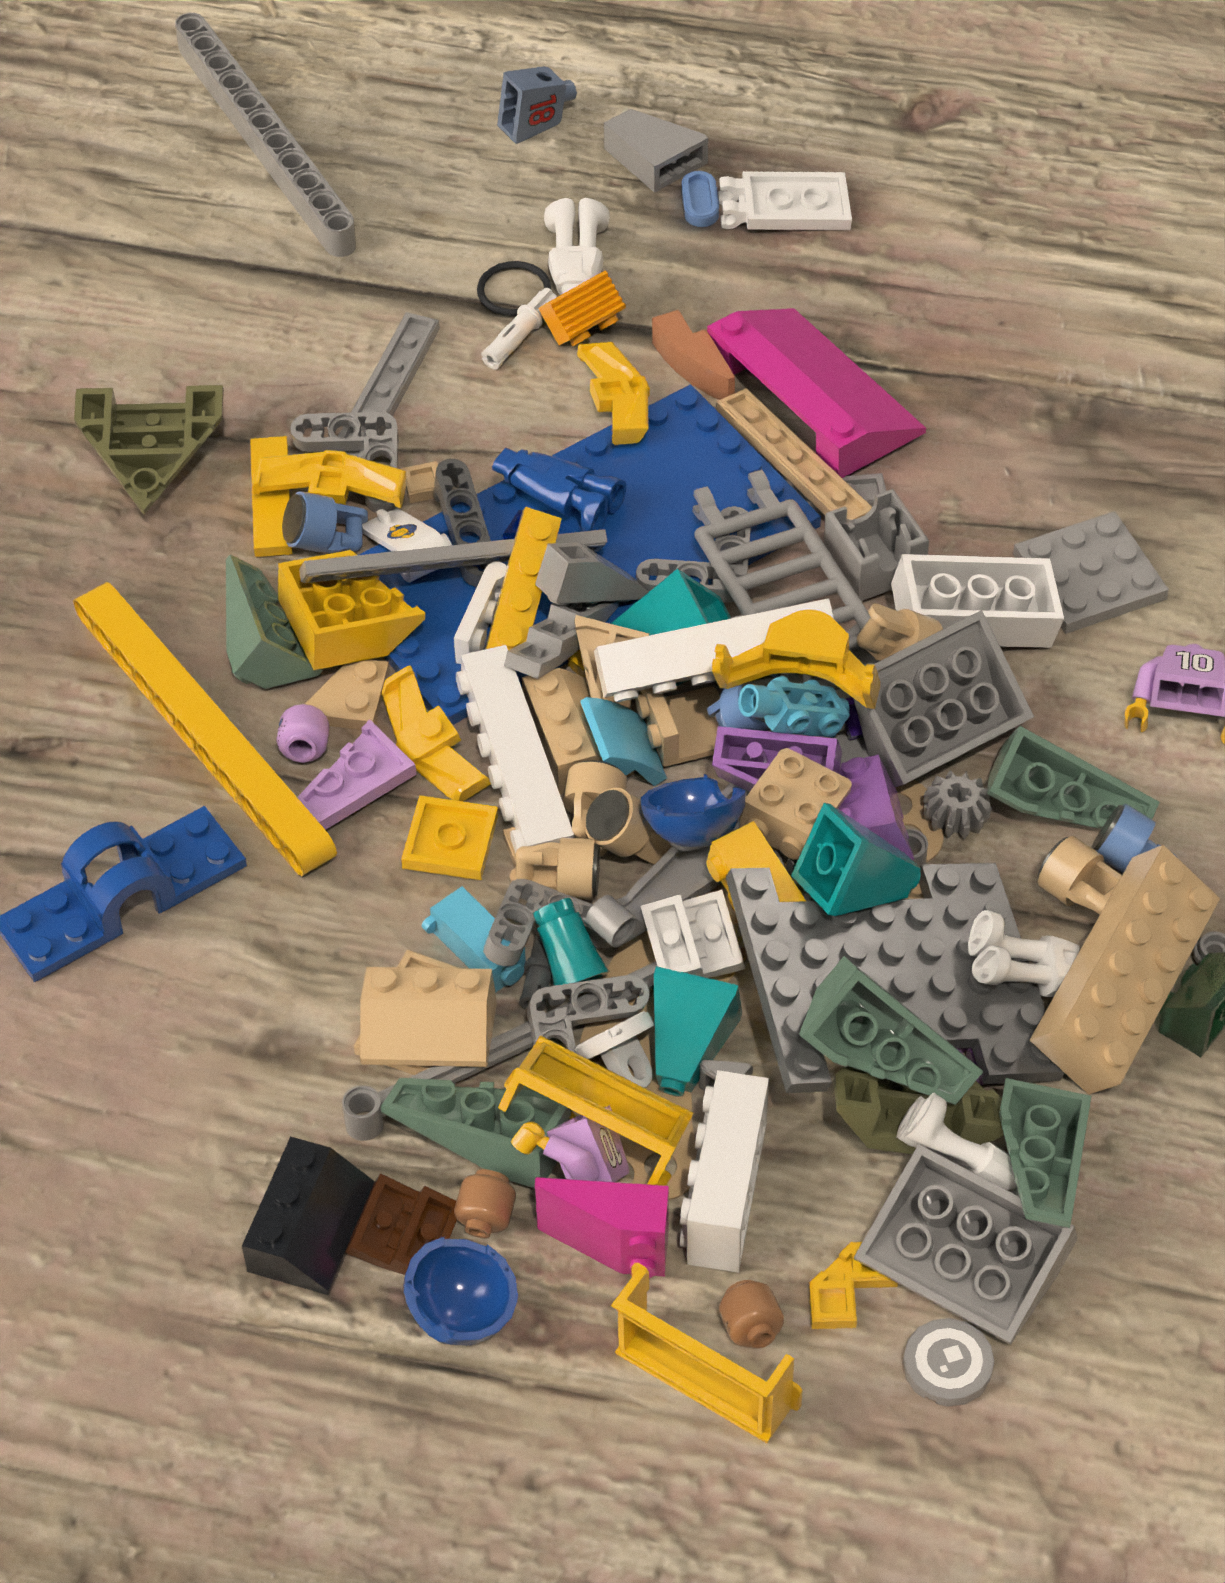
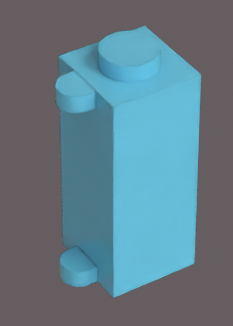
[421,886,526,992]

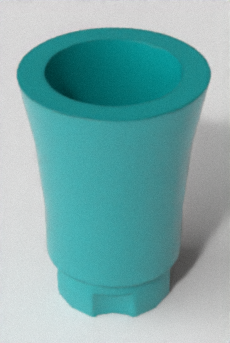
[533,898,610,986]

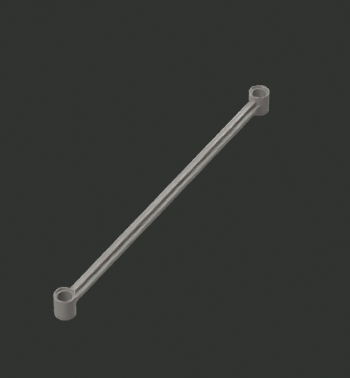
[342,829,928,1141]

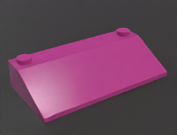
[707,308,926,478]

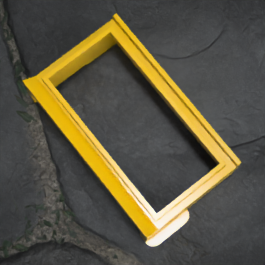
[498,1035,694,1186]
[611,1263,802,1443]

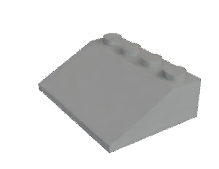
[854,610,1034,787]
[854,1144,1078,1345]

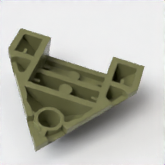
[74,385,224,515]
[833,1066,1004,1154]

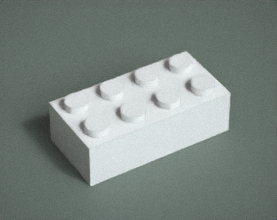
[891,554,1064,648]
[680,1070,769,1273]

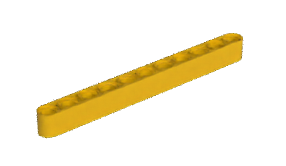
[73,582,337,876]

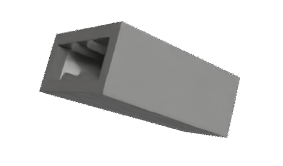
[604,109,708,192]

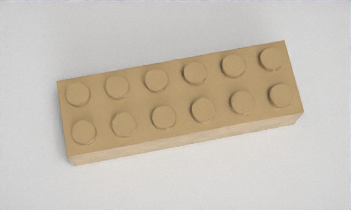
[1029,845,1220,1095]

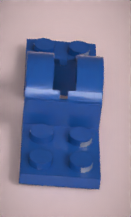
[0,806,247,982]

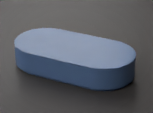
[682,171,719,227]

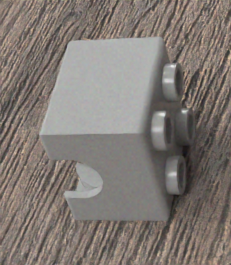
[824,489,929,601]

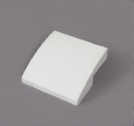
[641,890,745,978]

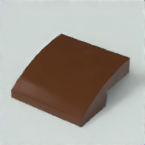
[345,1173,457,1275]

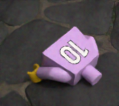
[1125,644,1225,744]
[511,1105,629,1182]

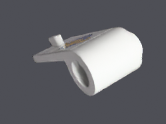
[362,508,452,583]

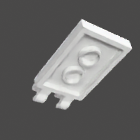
[718,171,852,230]

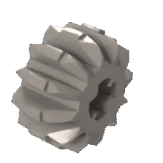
[923,770,992,839]

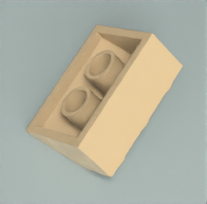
[522,668,634,795]
[360,967,497,1067]

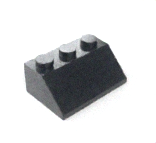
[242,1136,375,1295]

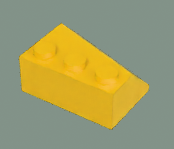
[278,550,426,670]

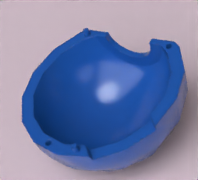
[641,774,745,847]
[403,1236,518,1346]

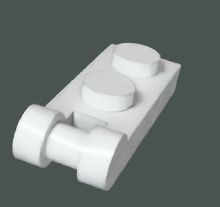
[454,562,507,664]

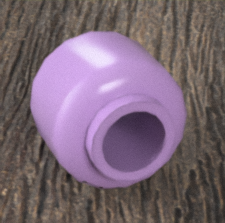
[276,704,330,763]

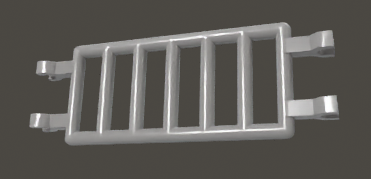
[693,469,881,731]

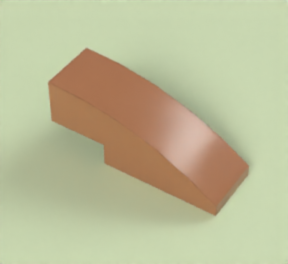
[652,310,735,400]

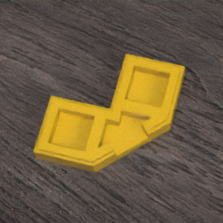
[809,1242,898,1329]

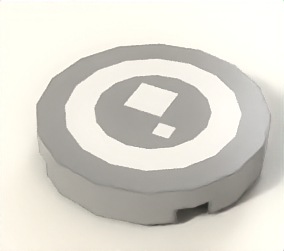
[903,1318,994,1406]

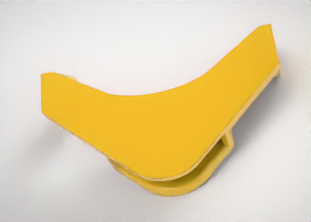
[712,609,880,709]

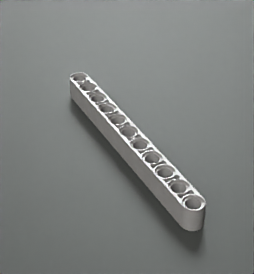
[175,12,356,257]

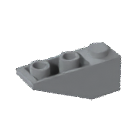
[535,542,649,606]

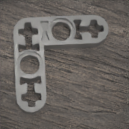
[290,412,399,513]
[636,506,751,602]
[483,879,612,966]
[527,975,649,1053]

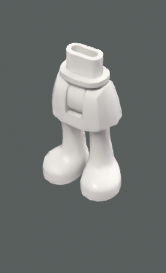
[544,198,610,295]
[968,910,1080,997]
[897,1093,1020,1197]

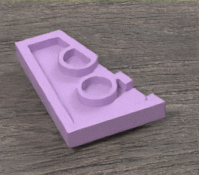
[297,719,417,830]

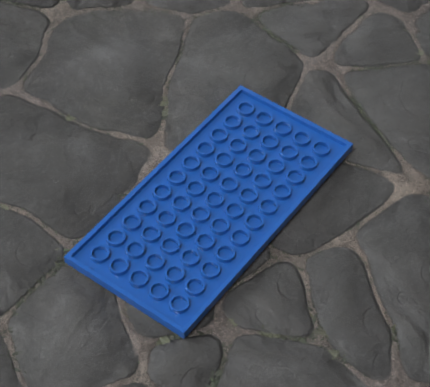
[359,384,821,725]

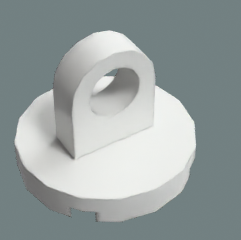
[574,1011,655,1088]

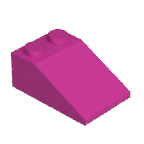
[535,1177,669,1278]

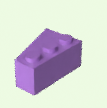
[712,726,842,791]
[838,755,914,860]

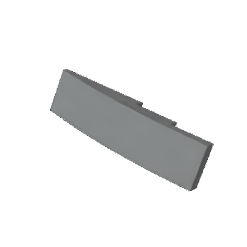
[504,601,619,679]

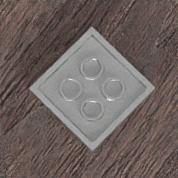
[1013,511,1169,634]

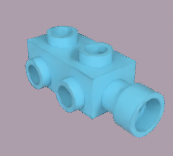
[738,676,850,738]

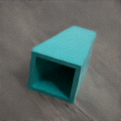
[611,569,731,686]

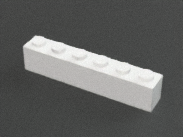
[594,598,834,702]
[456,645,574,853]

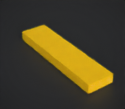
[250,436,293,557]

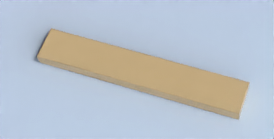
[716,388,872,520]

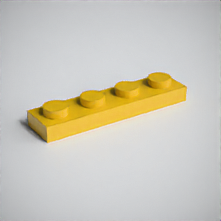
[485,507,562,650]

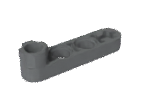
[433,459,491,587]

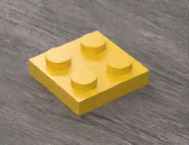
[401,795,498,880]

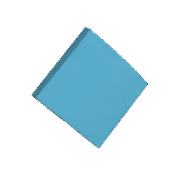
[580,697,667,786]

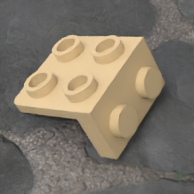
[635,687,720,767]
[739,748,852,860]

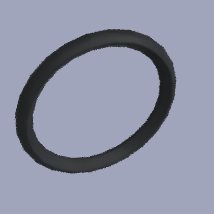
[477,261,551,316]

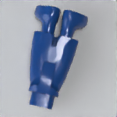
[492,448,627,532]

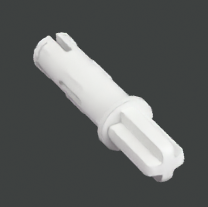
[481,288,557,370]

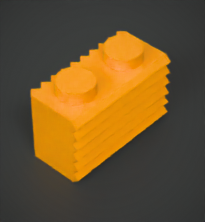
[538,271,626,347]

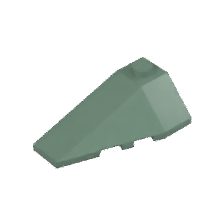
[226,554,323,689]
[987,726,1160,829]
[799,956,984,1105]
[381,1078,572,1188]
[999,1078,1092,1228]

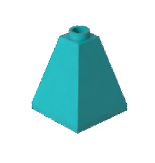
[791,803,921,916]
[654,966,742,1096]

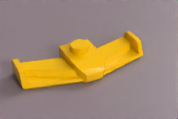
[577,342,650,445]
[252,450,406,508]
[381,665,491,802]

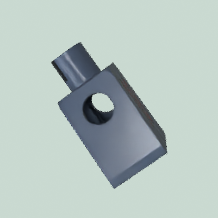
[497,66,577,144]

